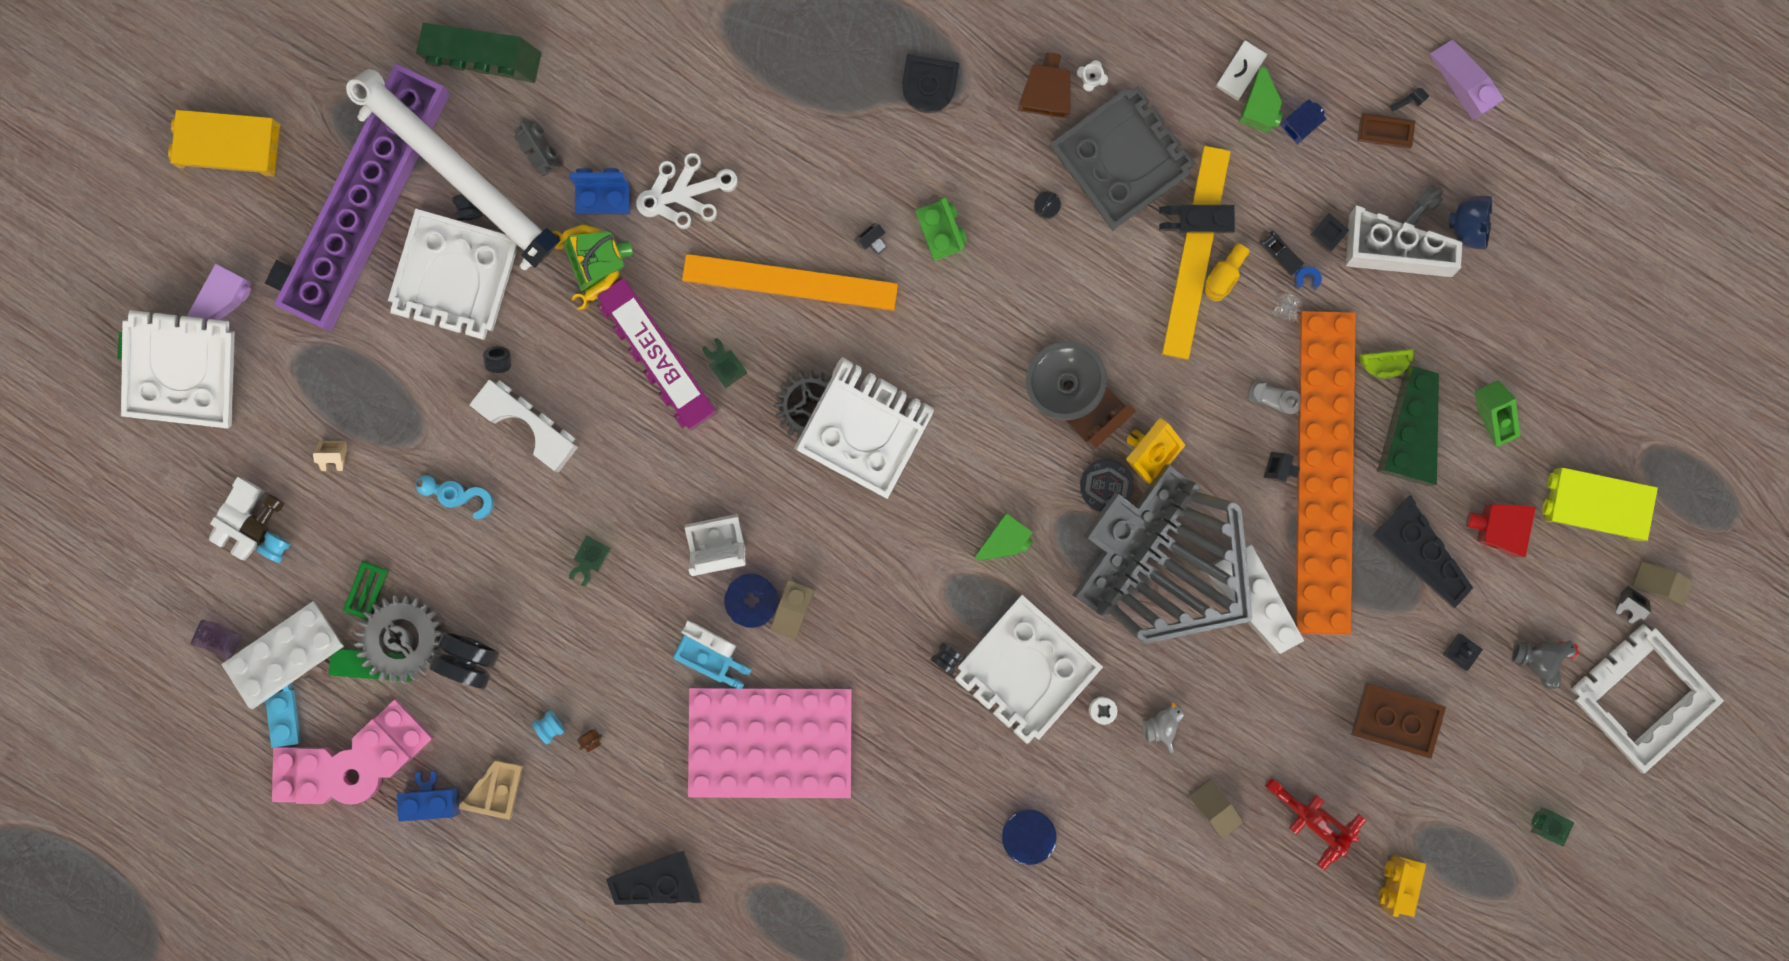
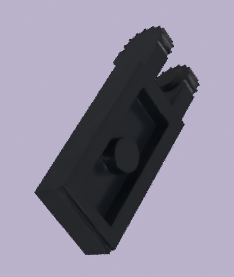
[1159,205,1235,234]

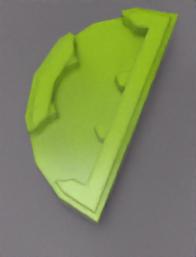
[1358,349,1414,379]

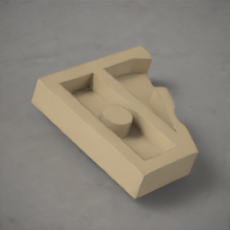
[458,760,523,820]

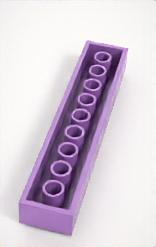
[274,63,450,332]

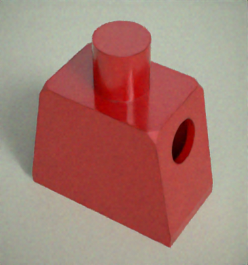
[1466,504,1536,558]

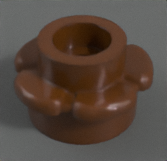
[577,729,602,752]

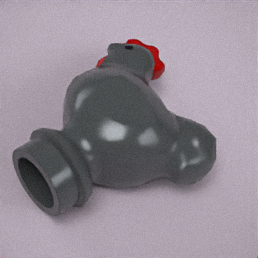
[1512,640,1579,689]

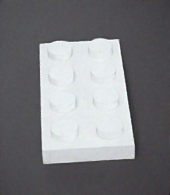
[221,601,344,710]

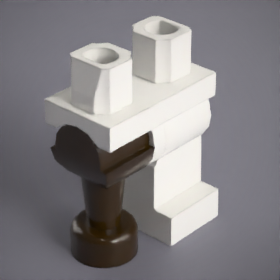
[208,477,285,560]

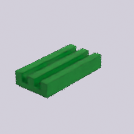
[343,560,389,621]

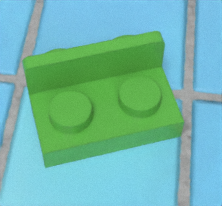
[915,197,967,261]

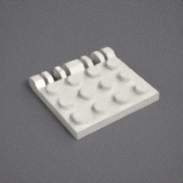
[794,357,934,499]

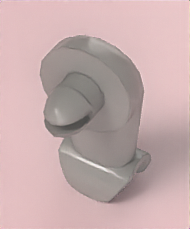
[1248,381,1300,414]

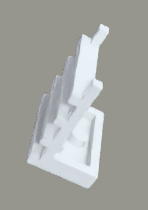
[685,514,746,576]

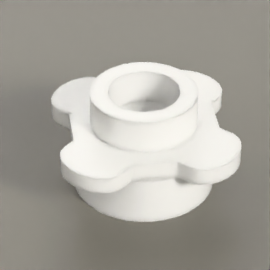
[1077,60,1108,91]

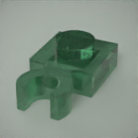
[702,338,747,389]
[569,535,611,586]

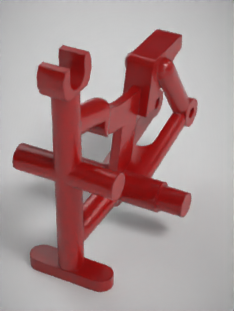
[1265,778,1367,871]

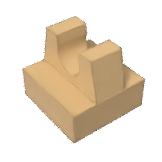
[313,441,347,471]

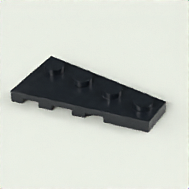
[1373,495,1473,608]

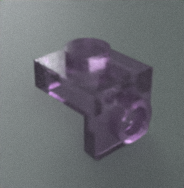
[191,620,242,660]

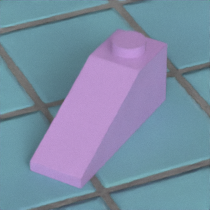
[1429,39,1504,121]
[187,264,252,328]

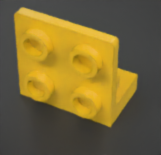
[1378,855,1426,917]

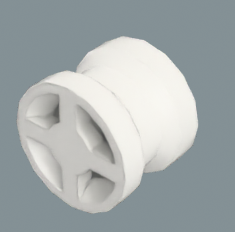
[1088,696,1118,725]

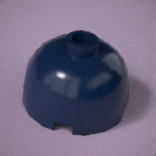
[1449,196,1492,249]

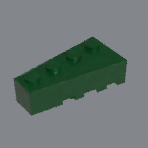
[416,23,541,83]

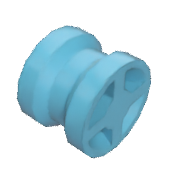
[256,531,291,563]
[532,710,566,744]

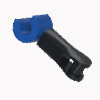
[1259,230,1322,290]

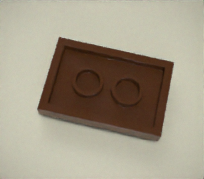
[1351,683,1446,759]

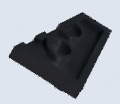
[606,850,702,905]

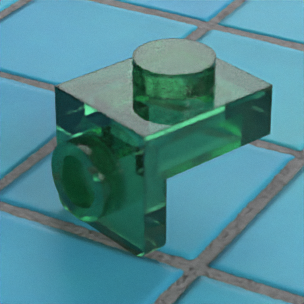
[1530,807,1574,847]

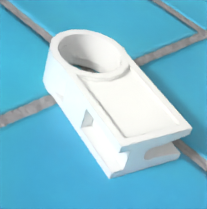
[681,620,736,658]

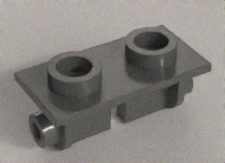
[514,121,562,176]

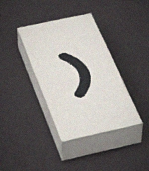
[1216,41,1267,101]

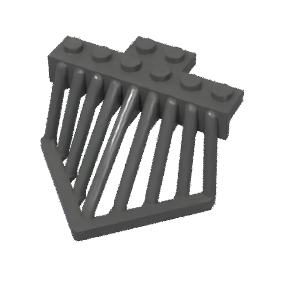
[1073,464,1252,644]

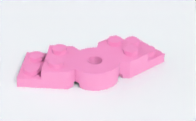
[272,699,434,804]

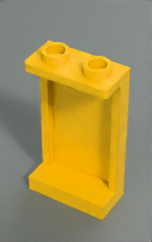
[168,110,280,177]

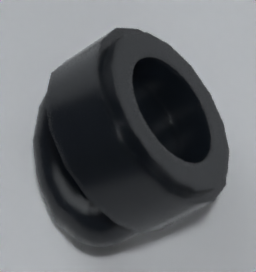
[1034,191,1061,219]
[483,346,511,373]

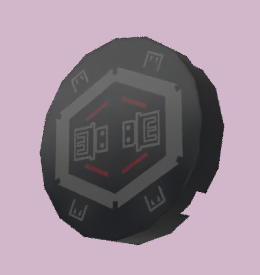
[1079,459,1133,512]

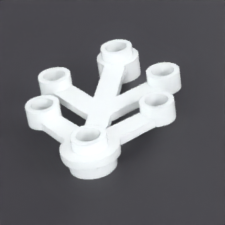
[636,153,738,229]

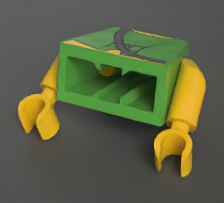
[552,224,633,310]

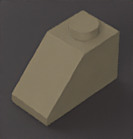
[770,580,815,640]

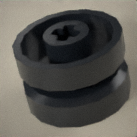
[429,632,500,689]

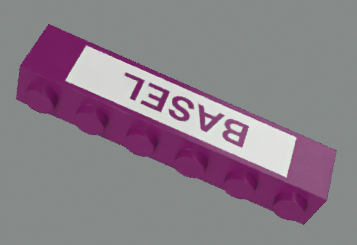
[597,278,717,431]

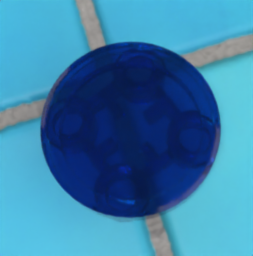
[1002,809,1057,865]

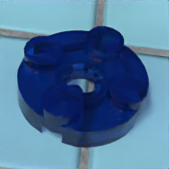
[724,574,779,628]

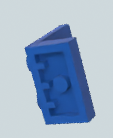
[569,168,630,215]

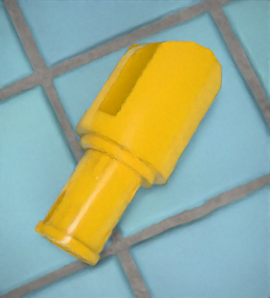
[1205,243,1250,301]

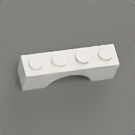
[470,380,578,473]

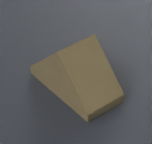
[1631,562,1693,607]
[1188,779,1243,839]

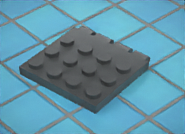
[1049,87,1196,231]

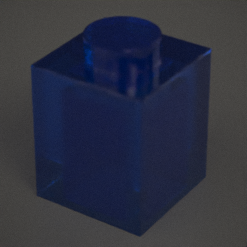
[1280,99,1327,145]

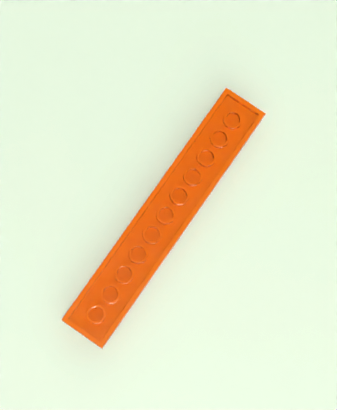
[1295,311,1356,635]

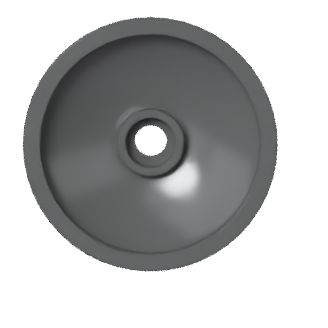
[1026,341,1107,420]

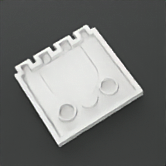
[388,209,518,340]
[121,310,235,428]
[955,595,1103,744]

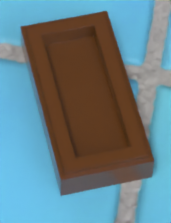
[1357,113,1415,149]

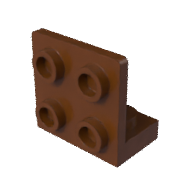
[1065,387,1136,450]

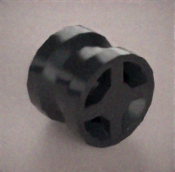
[452,194,483,221]
[930,642,964,675]

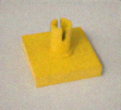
[1126,418,1185,485]

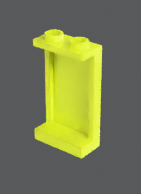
[1542,468,1658,541]

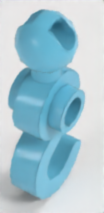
[415,475,494,520]

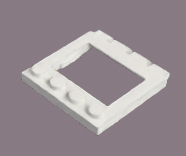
[1571,624,1724,774]

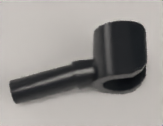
[1390,88,1429,112]

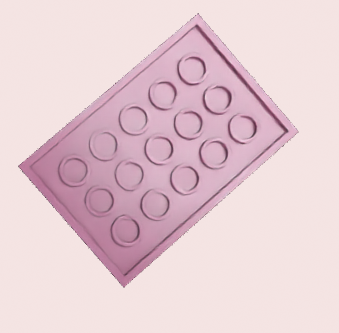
[688,688,852,798]

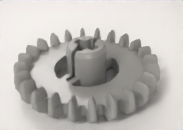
[354,595,443,684]

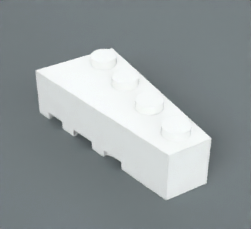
[1345,205,1462,277]
[1200,545,1304,654]

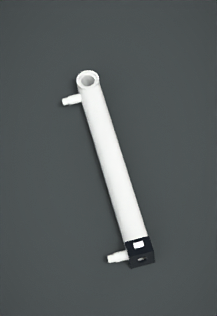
[346,69,561,270]

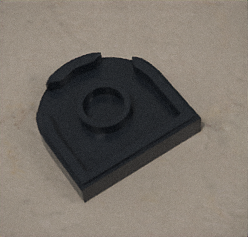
[902,54,959,113]

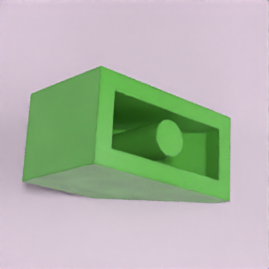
[1239,67,1283,133]
[1475,380,1521,447]
[974,513,1033,561]

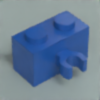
[397,770,460,822]

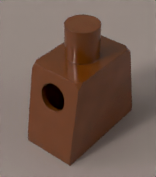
[1018,52,1070,119]

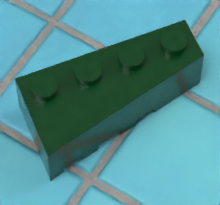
[1377,366,1439,487]

